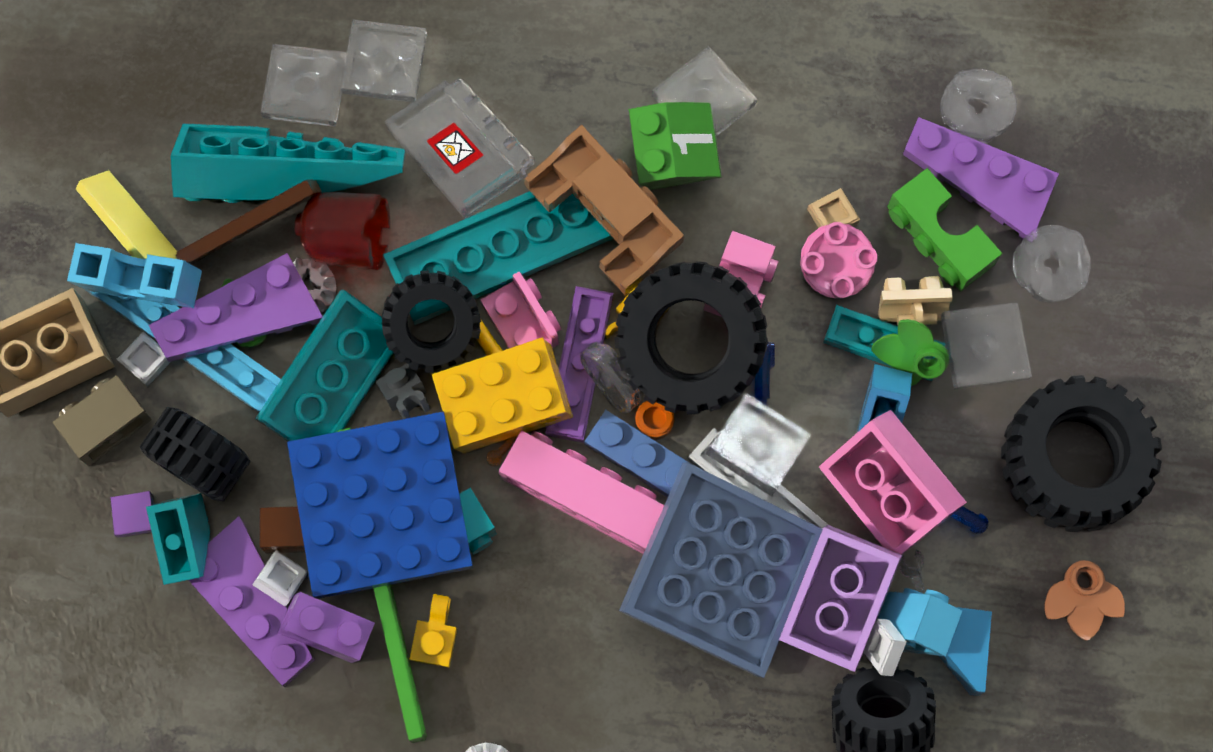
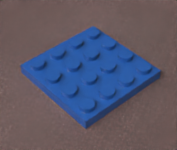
[287,411,473,599]

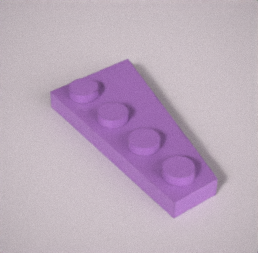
[903,117,1059,244]
[149,253,323,362]
[189,516,315,687]

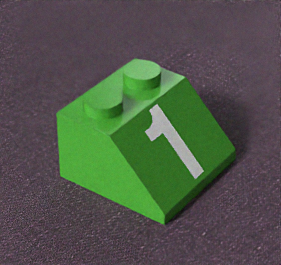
[629,102,722,190]

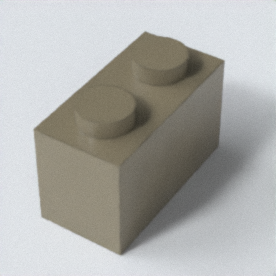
[52,375,152,467]

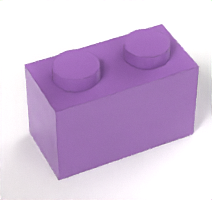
[278,592,375,663]

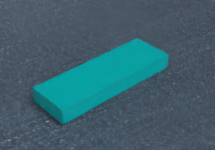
[823,305,946,381]

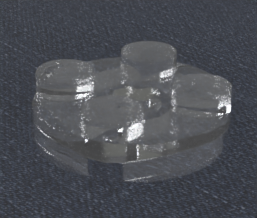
[940,69,1017,143]
[1013,225,1091,303]

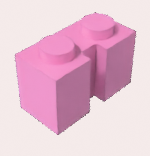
[704,231,779,317]

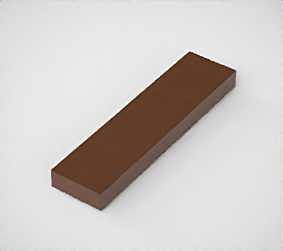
[175,179,322,265]

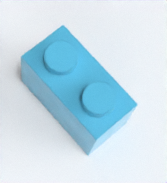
[878,588,962,656]

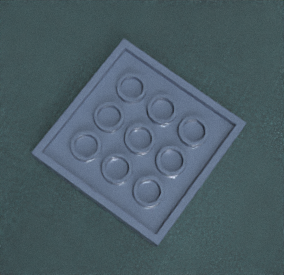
[619,462,823,678]

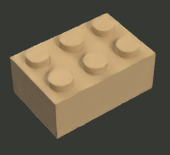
[0,288,115,417]

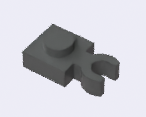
[375,364,430,419]

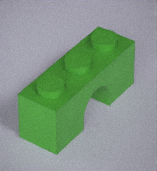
[887,168,1002,292]

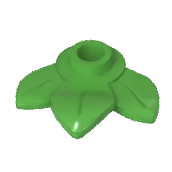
[871,319,949,386]

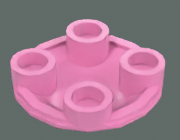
[800,222,877,299]

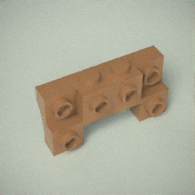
[524,125,684,295]

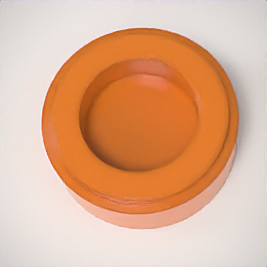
[635,401,674,440]

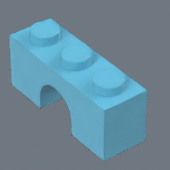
[67,243,202,308]

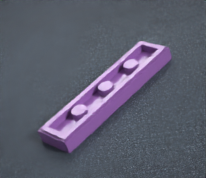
[545,286,613,443]

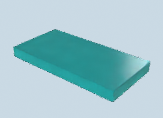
[255,290,393,441]

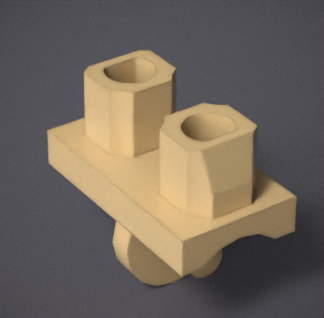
[878,276,953,325]

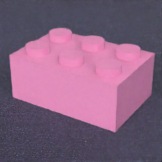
[819,410,967,555]

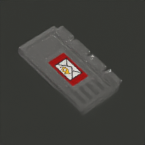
[384,79,535,219]

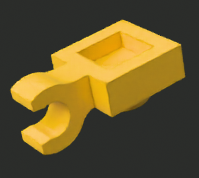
[409,594,458,668]

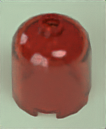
[295,192,390,270]

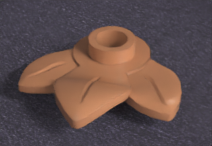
[1044,560,1125,641]

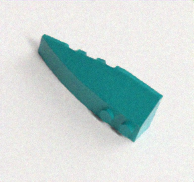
[171,124,405,203]

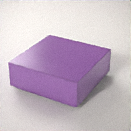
[110,491,154,538]

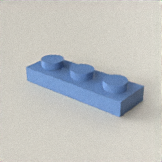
[584,410,688,498]

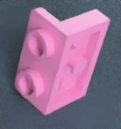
[480,271,561,349]

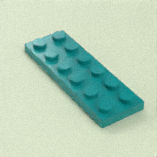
[383,191,614,325]

